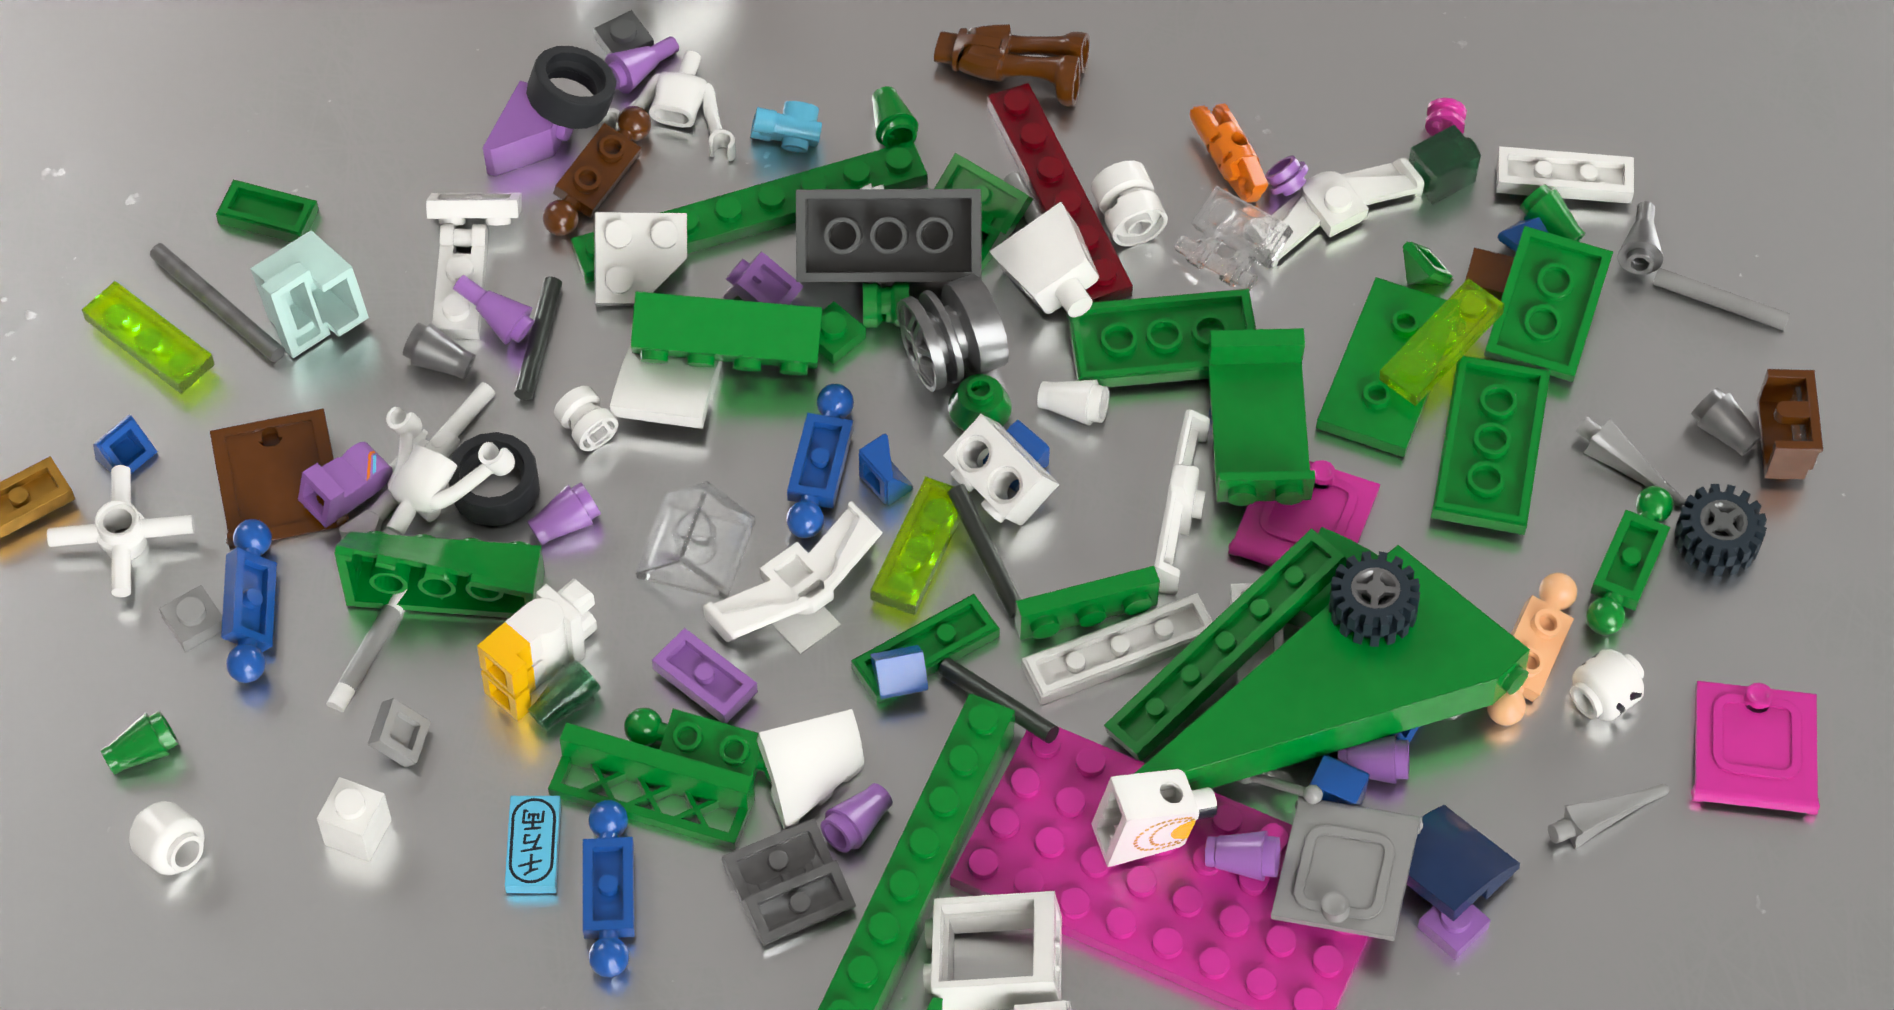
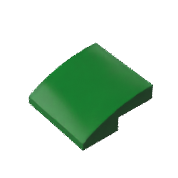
[927,153,1033,270]

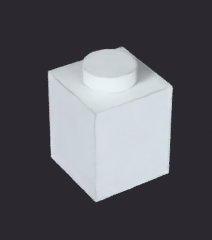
[317,777,392,862]

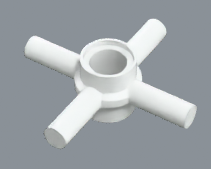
[47,465,195,597]

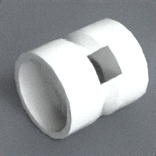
[1091,160,1168,246]

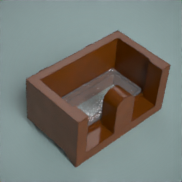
[1757,369,1823,479]

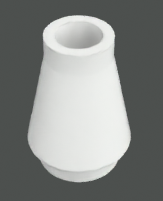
[1037,380,1109,426]

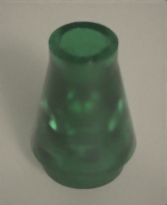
[528,660,601,731]

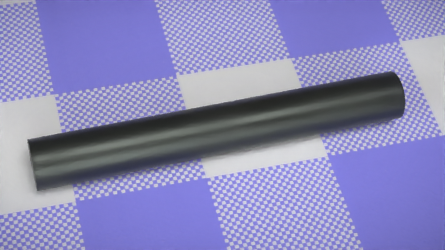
[514,277,562,400]
[947,484,1021,618]
[939,658,1059,743]

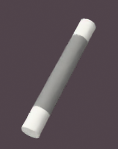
[326,589,407,712]

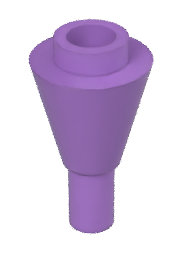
[605,36,679,94]
[453,275,534,345]

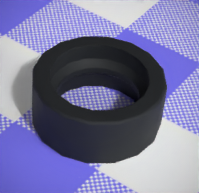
[526,46,617,129]
[449,432,540,526]

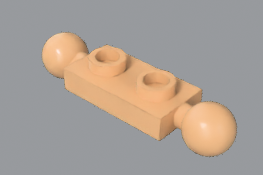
[1487,572,1577,726]

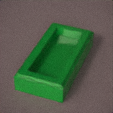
[216,179,319,242]

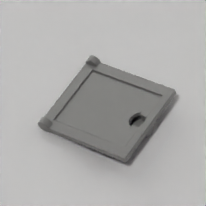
[1271,796,1423,941]

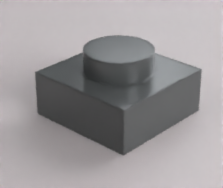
[594,10,654,55]

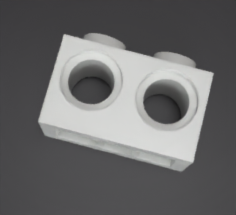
[943,414,1060,526]

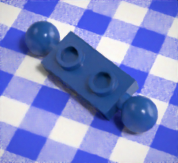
[786,384,854,539]
[221,519,277,683]
[583,800,635,977]

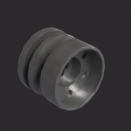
[897,274,1009,392]

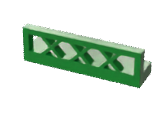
[548,722,755,850]

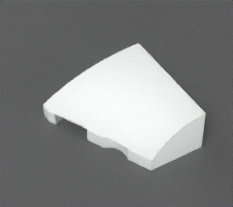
[757,709,864,830]

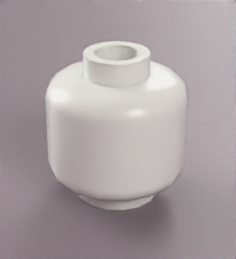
[129,801,205,875]

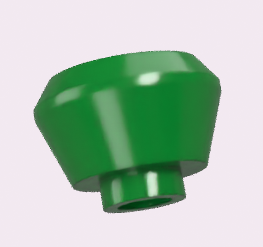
[948,374,1012,431]

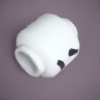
[1570,649,1644,721]

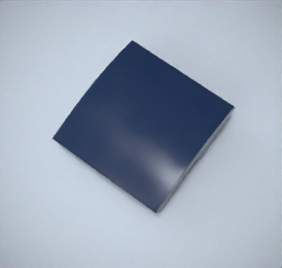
[1407,805,1520,921]

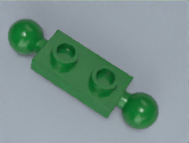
[1586,486,1674,636]
[624,707,772,783]

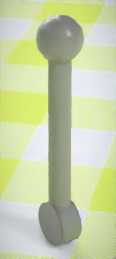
[1238,774,1323,804]

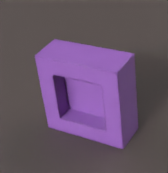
[1417,904,1491,960]

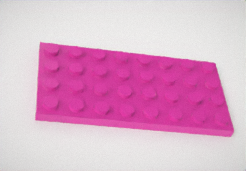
[950,727,1369,1010]

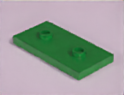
[1316,277,1463,458]
[1067,289,1256,387]
[1431,355,1551,535]

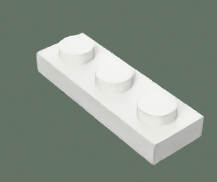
[1496,146,1634,204]

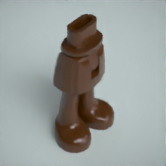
[934,24,1090,107]

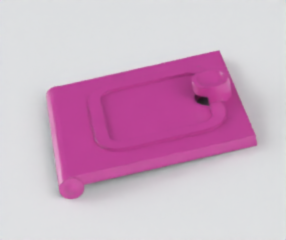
[1228,460,1381,566]
[1691,681,1820,815]

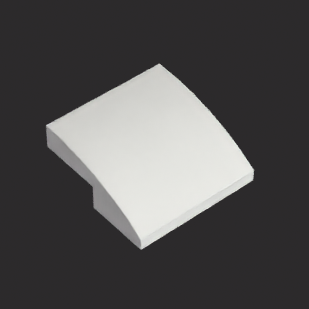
[610,345,722,429]

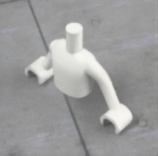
[597,51,736,161]
[386,407,515,536]

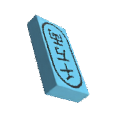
[505,796,561,893]

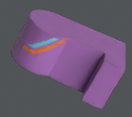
[298,441,393,528]

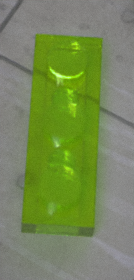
[1379,278,1505,406]
[82,281,215,394]
[870,476,969,615]

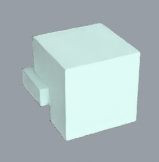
[250,230,369,358]

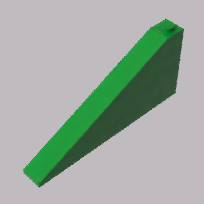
[1134,545,1530,790]

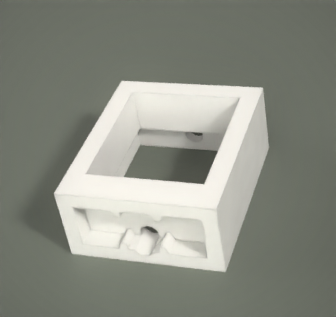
[923,891,1062,1010]

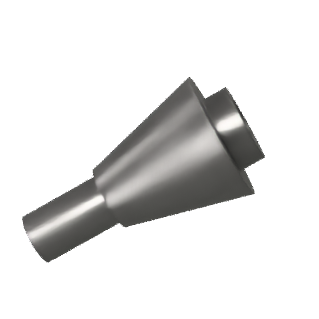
[1617,201,1663,274]

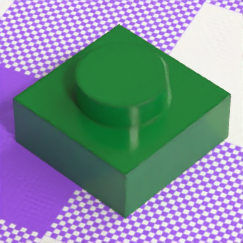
[819,301,866,365]

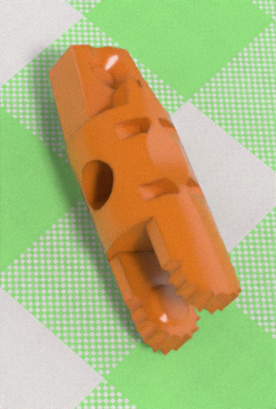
[1189,103,1268,203]

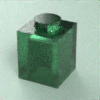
[1409,125,1481,205]

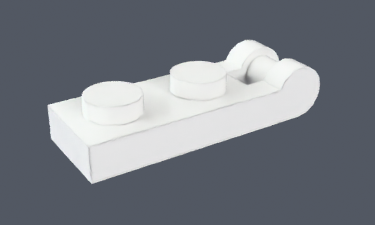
[432,224,488,340]

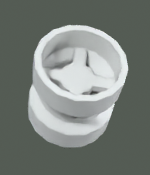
[554,386,619,451]

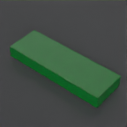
[851,594,1000,704]

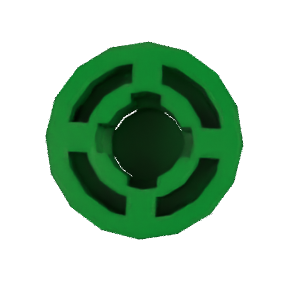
[863,282,909,328]

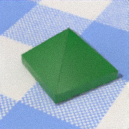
[1403,241,1454,285]

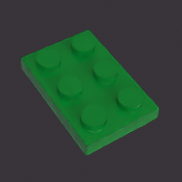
[1484,226,1613,382]

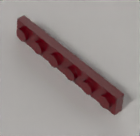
[987,82,1133,302]

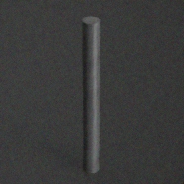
[150,243,285,362]

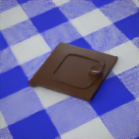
[210,408,349,550]

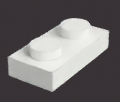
[426,192,522,226]

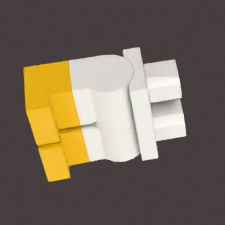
[477,578,597,721]

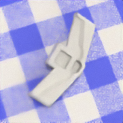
[1248,158,1424,267]
[1154,409,1210,595]
[703,501,883,642]

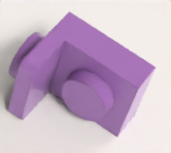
[723,251,804,305]

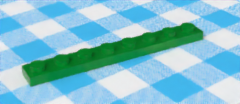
[571,140,928,284]

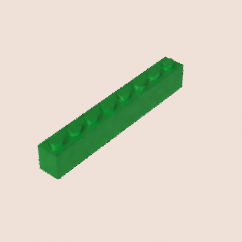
[818,693,1015,1010]

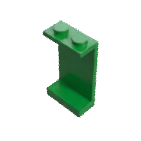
[1207,328,1315,506]

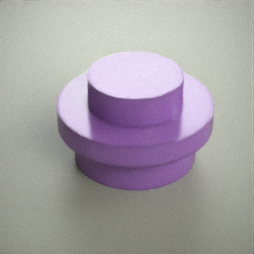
[1265,155,1309,196]

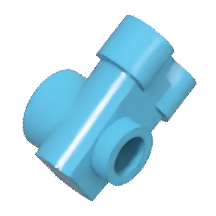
[750,101,822,153]

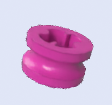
[1425,98,1467,140]

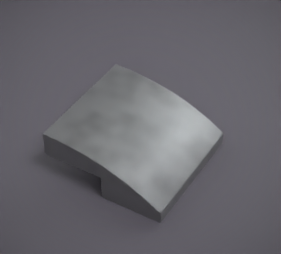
[721,818,856,946]

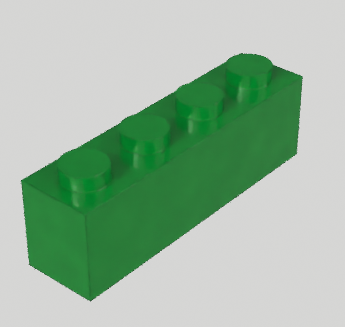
[631,291,822,375]
[334,531,545,618]

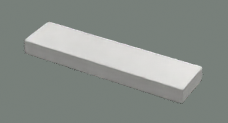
[1021,593,1213,706]

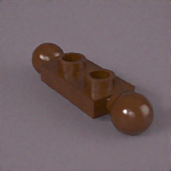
[542,106,651,236]

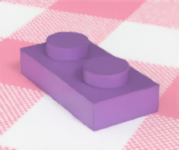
[652,628,758,724]

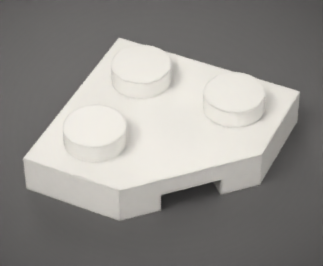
[594,212,687,306]

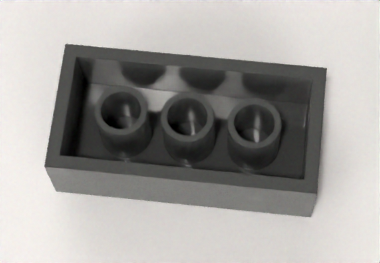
[796,189,982,282]

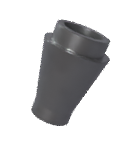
[403,323,476,379]
[1691,387,1762,456]

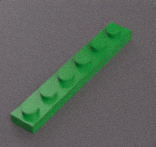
[1104,528,1347,762]

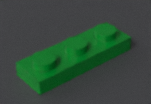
[1015,566,1160,640]

